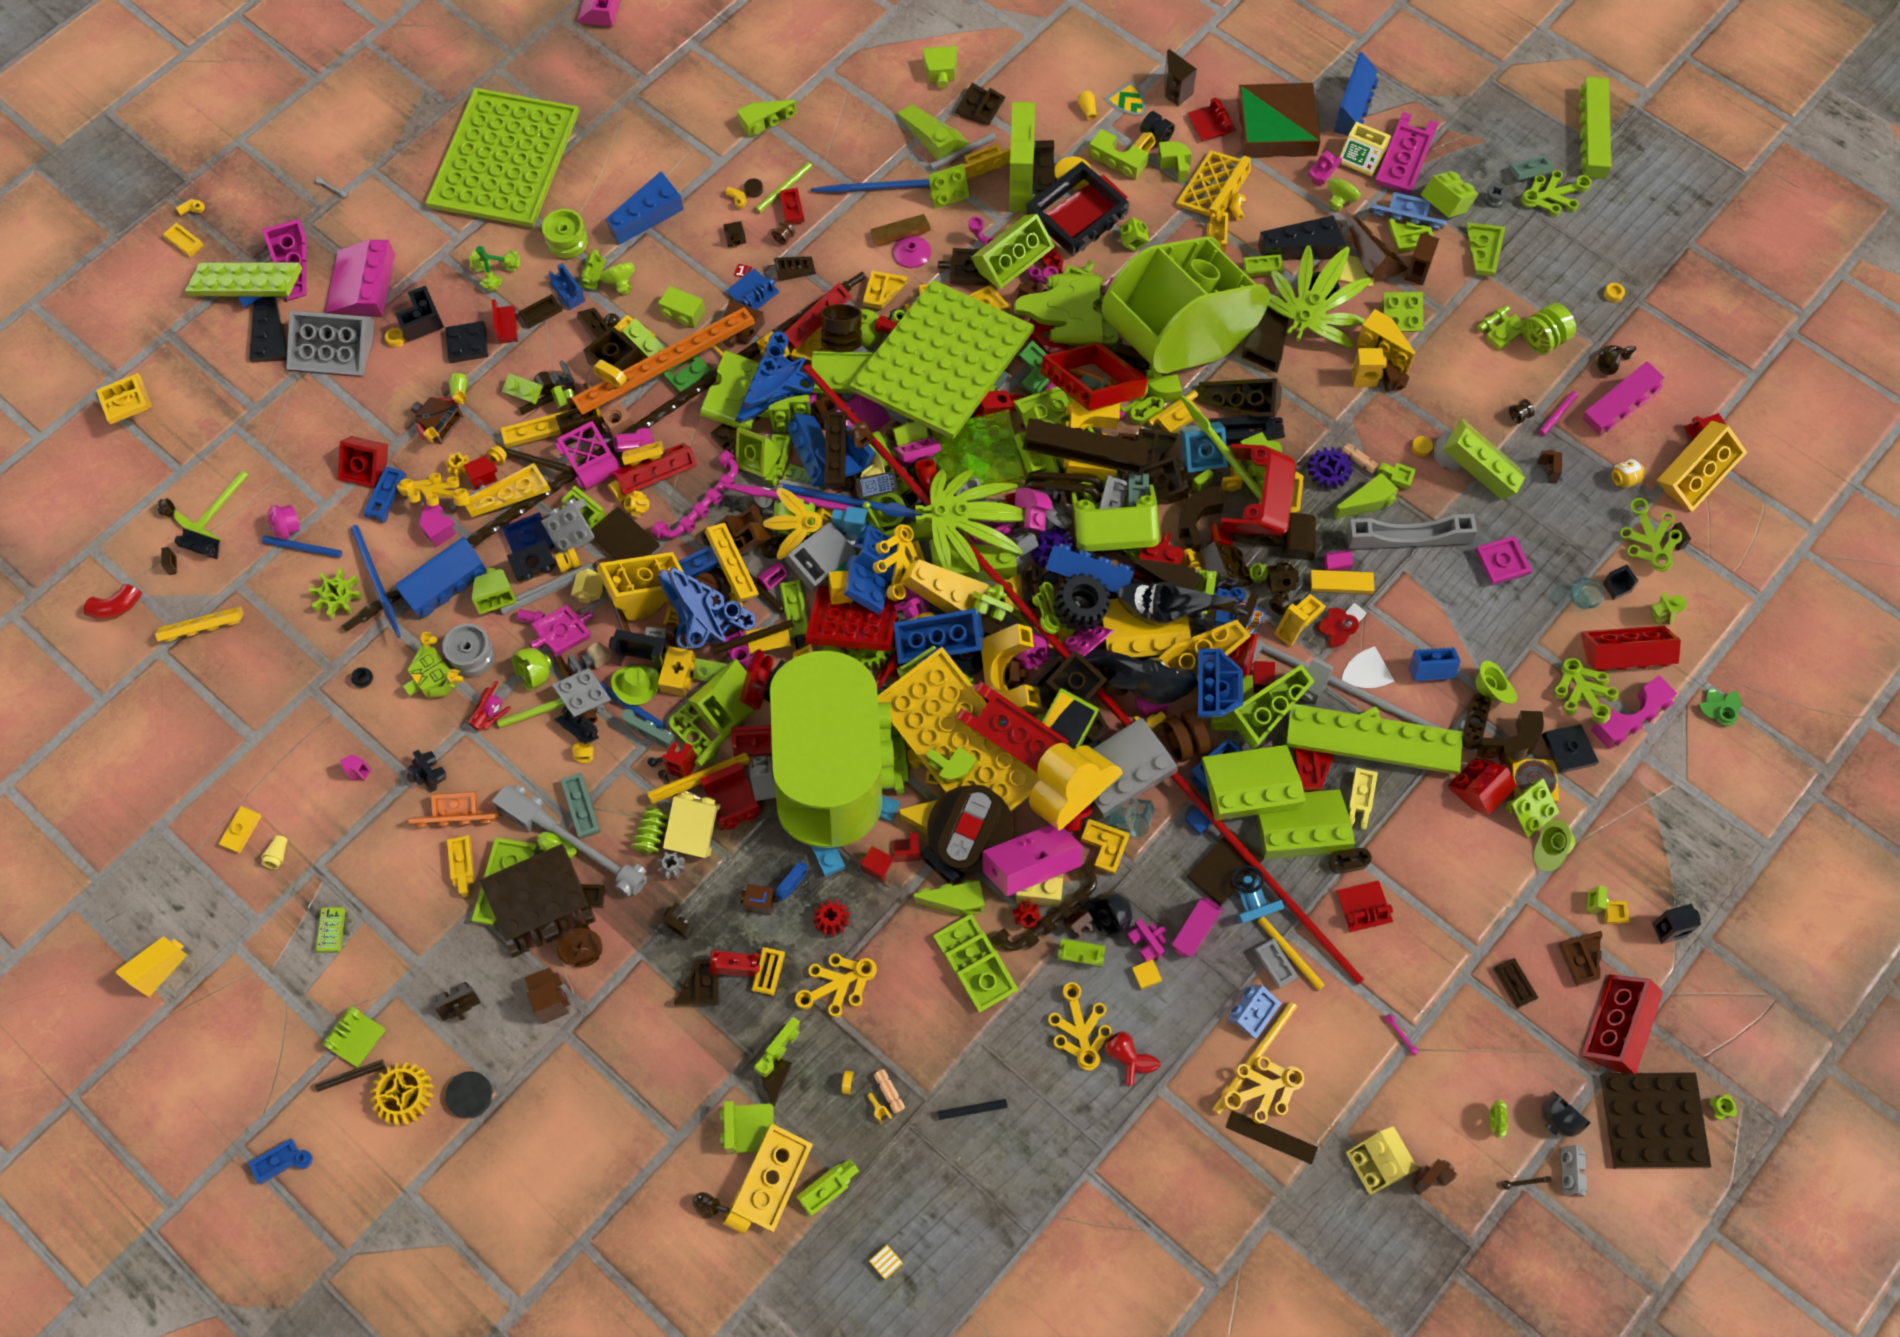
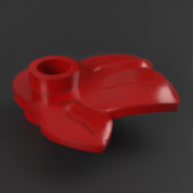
[1316,608,1359,648]

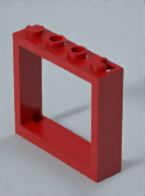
[1040,342,1148,411]

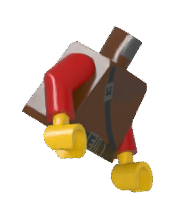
[411,390,468,444]

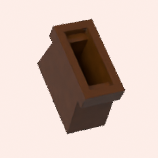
[1405,233,1440,285]

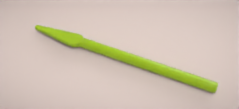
[1180,395,1263,502]

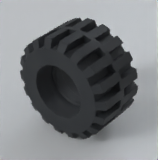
[1053,573,1111,632]

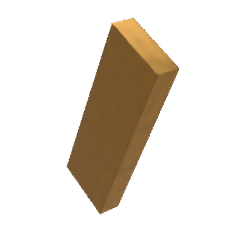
[871,214,931,246]

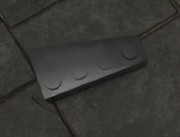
[1258,215,1346,261]

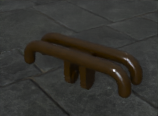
[1022,471,1104,504]

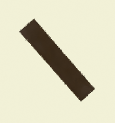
[1226,1111,1318,1164]

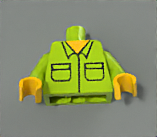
[403,632,463,698]

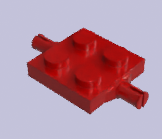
[1134,532,1184,584]

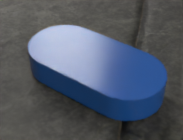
[774,861,808,901]

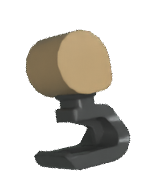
[568,642,611,674]

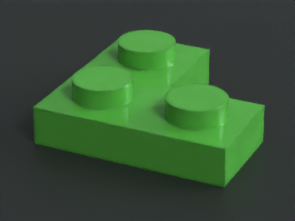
[1018,341,1049,395]

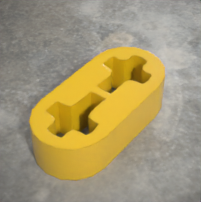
[592,360,627,388]

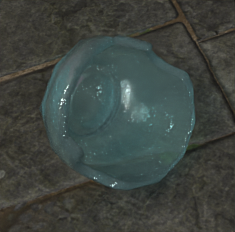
[1570,577,1604,610]

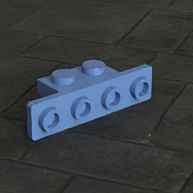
[1369,192,1446,230]

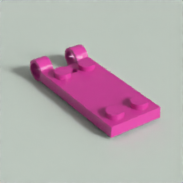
[1375,112,1438,195]

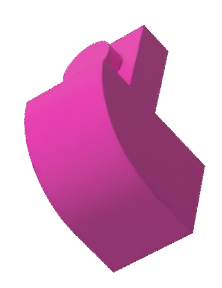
[1015,488,1052,532]

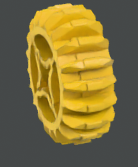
[370,1062,434,1126]

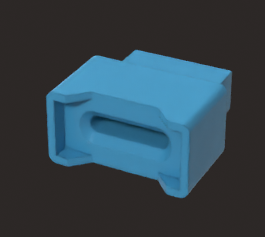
[831,506,871,539]

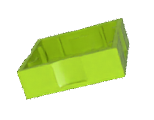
[1009,102,1035,212]

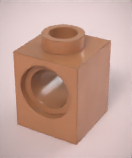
[601,403,633,437]

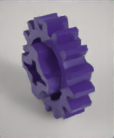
[1307,447,1353,489]
[1030,528,1075,568]

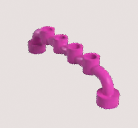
[968,216,1059,285]
[652,450,738,539]

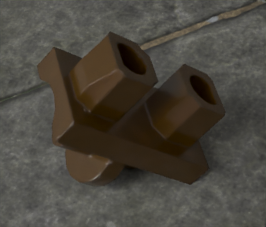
[433,982,481,1021]

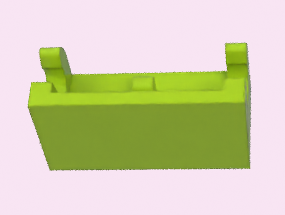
[561,485,606,529]

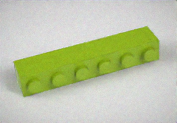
[1579,77,1611,179]

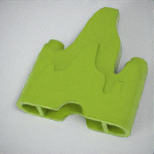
[1014,274,1103,345]
[700,350,770,430]

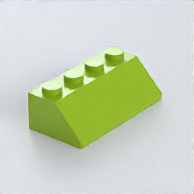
[971,214,1055,289]
[1442,418,1525,500]

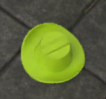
[611,665,660,705]

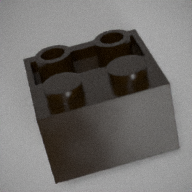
[1196,541,1252,591]

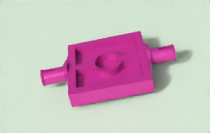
[529,605,593,657]

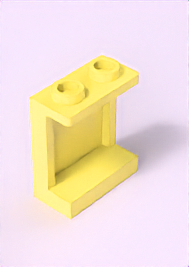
[663,792,721,858]

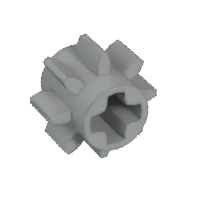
[658,851,686,880]

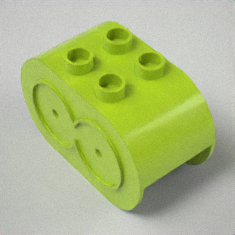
[1102,236,1270,374]
[770,651,894,848]

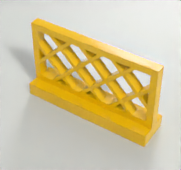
[1176,150,1251,219]

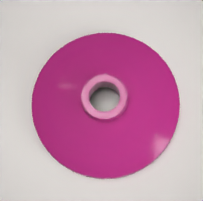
[893,236,931,268]

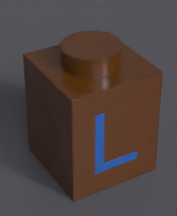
[740,884,775,916]

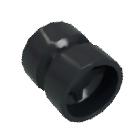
[1140,111,1175,144]

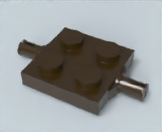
[938,248,989,286]

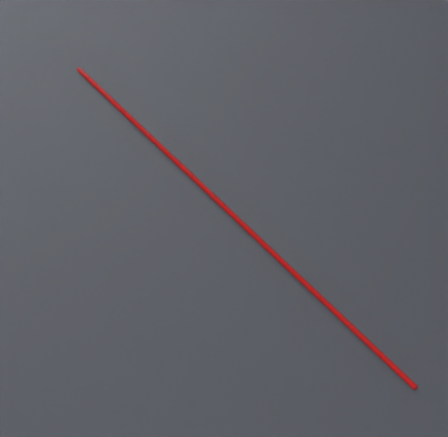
[803,364,1364,985]

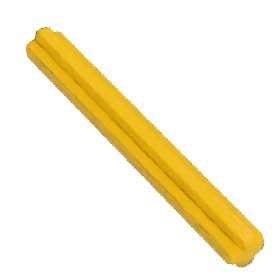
[647,753,750,803]

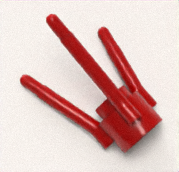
[874,655,905,690]
[466,681,511,731]

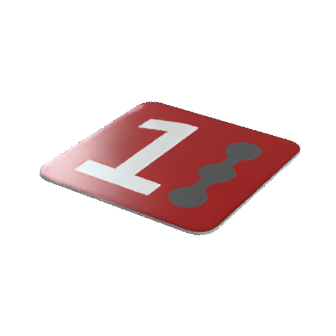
[734,264,752,278]

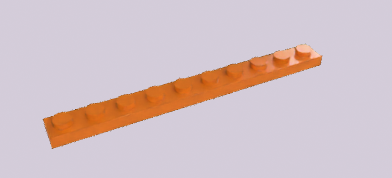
[572,307,755,415]

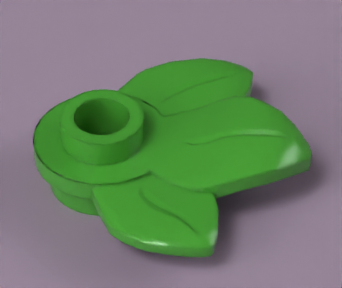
[1699,688,1742,726]

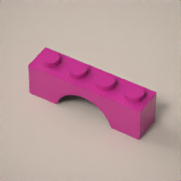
[1591,675,1677,749]

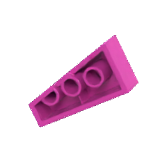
[1583,361,1664,435]

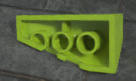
[897,104,969,160]

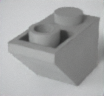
[749,756,776,801]

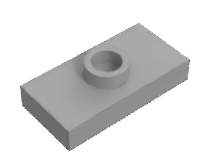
[1254,938,1298,989]

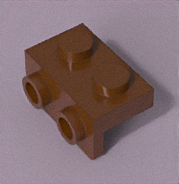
[1412,1158,1458,1195]

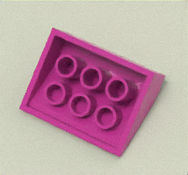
[325,240,395,317]

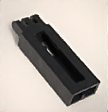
[1209,417,1285,446]

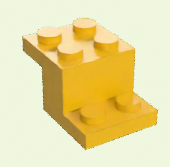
[96,373,153,425]

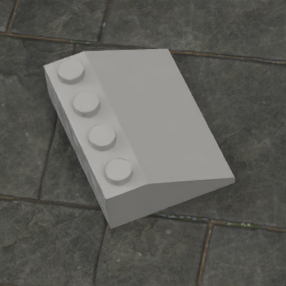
[286,311,374,376]
[1093,718,1178,819]

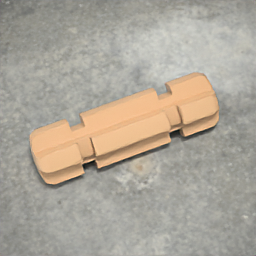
[1342,443,1379,474]
[874,1069,905,1114]

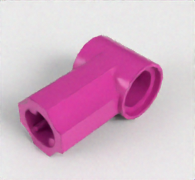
[613,428,654,452]

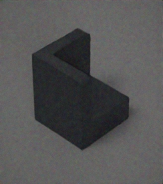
[1602,564,1638,600]

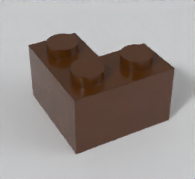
[524,967,570,1024]

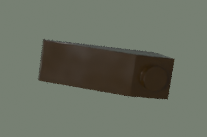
[1134,559,1202,590]

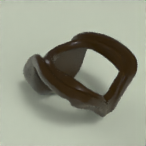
[1597,345,1636,375]

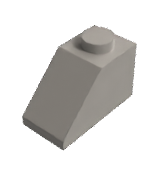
[1300,657,1334,704]

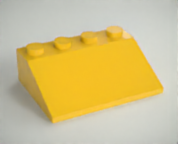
[1101,598,1191,660]

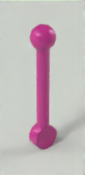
[1384,1014,1419,1056]

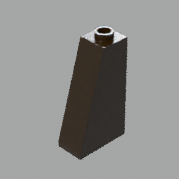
[1242,295,1289,373]

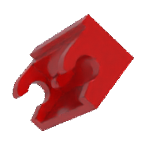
[731,725,772,757]
[662,741,697,779]
[709,949,760,977]

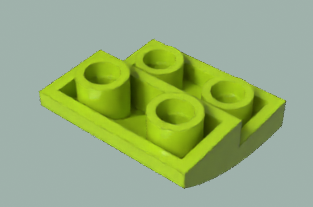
[769,395,812,432]

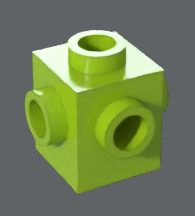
[1119,217,1150,252]

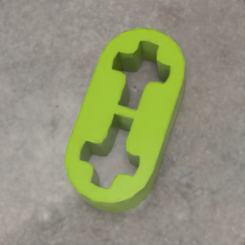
[1130,395,1164,426]

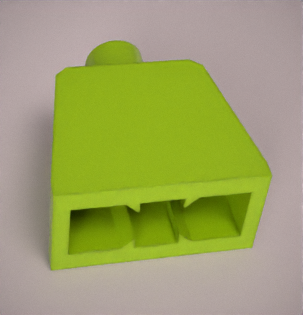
[923,46,957,88]
[472,568,517,615]

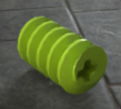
[631,806,670,855]

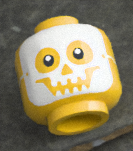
[1612,459,1645,489]

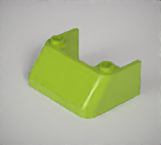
[1071,485,1159,552]

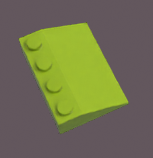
[1202,745,1306,821]
[1256,789,1355,860]

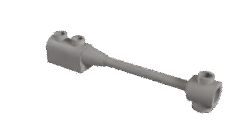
[492,784,647,897]

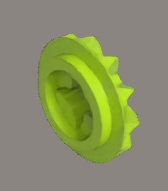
[1490,1099,1509,1138]

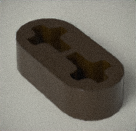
[1329,848,1372,874]

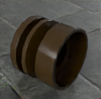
[820,304,862,352]

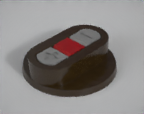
[927,785,1015,873]

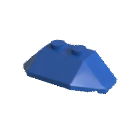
[1198,648,1243,717]

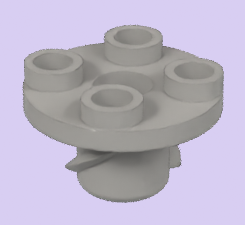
[1041,501,1072,534]

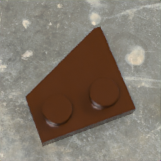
[1558,931,1603,987]

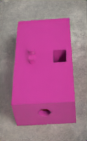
[983,824,1082,896]

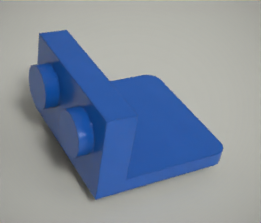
[815,426,876,477]

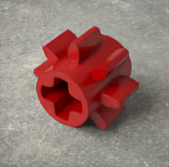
[1013,900,1041,929]

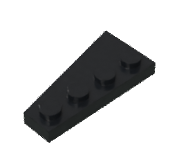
[249,297,288,363]

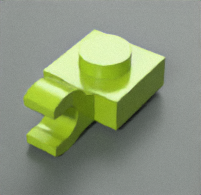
[1376,463,1416,489]

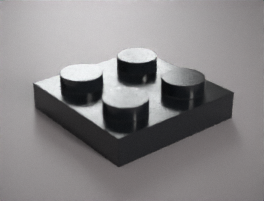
[445,321,489,363]

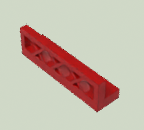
[784,282,852,349]
[610,443,697,495]

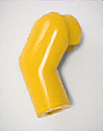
[1229,193,1246,221]

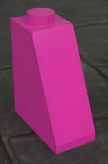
[1172,897,1225,958]

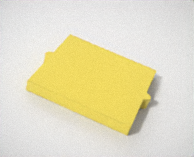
[1339,255,1374,288]

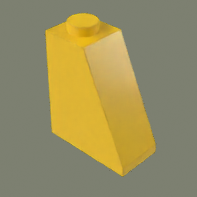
[115,936,187,997]

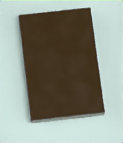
[591,507,660,561]
[1187,829,1264,906]

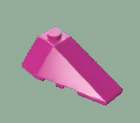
[262,219,307,301]

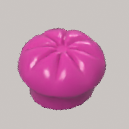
[267,505,299,540]

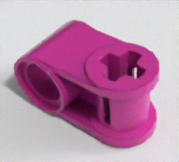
[723,629,751,671]

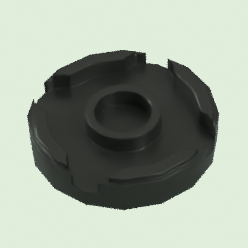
[445,1071,493,1119]

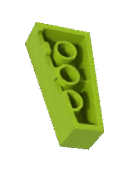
[930,539,1017,582]
[1228,664,1314,750]

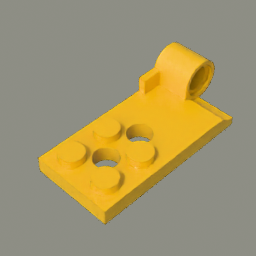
[722,1123,813,1234]

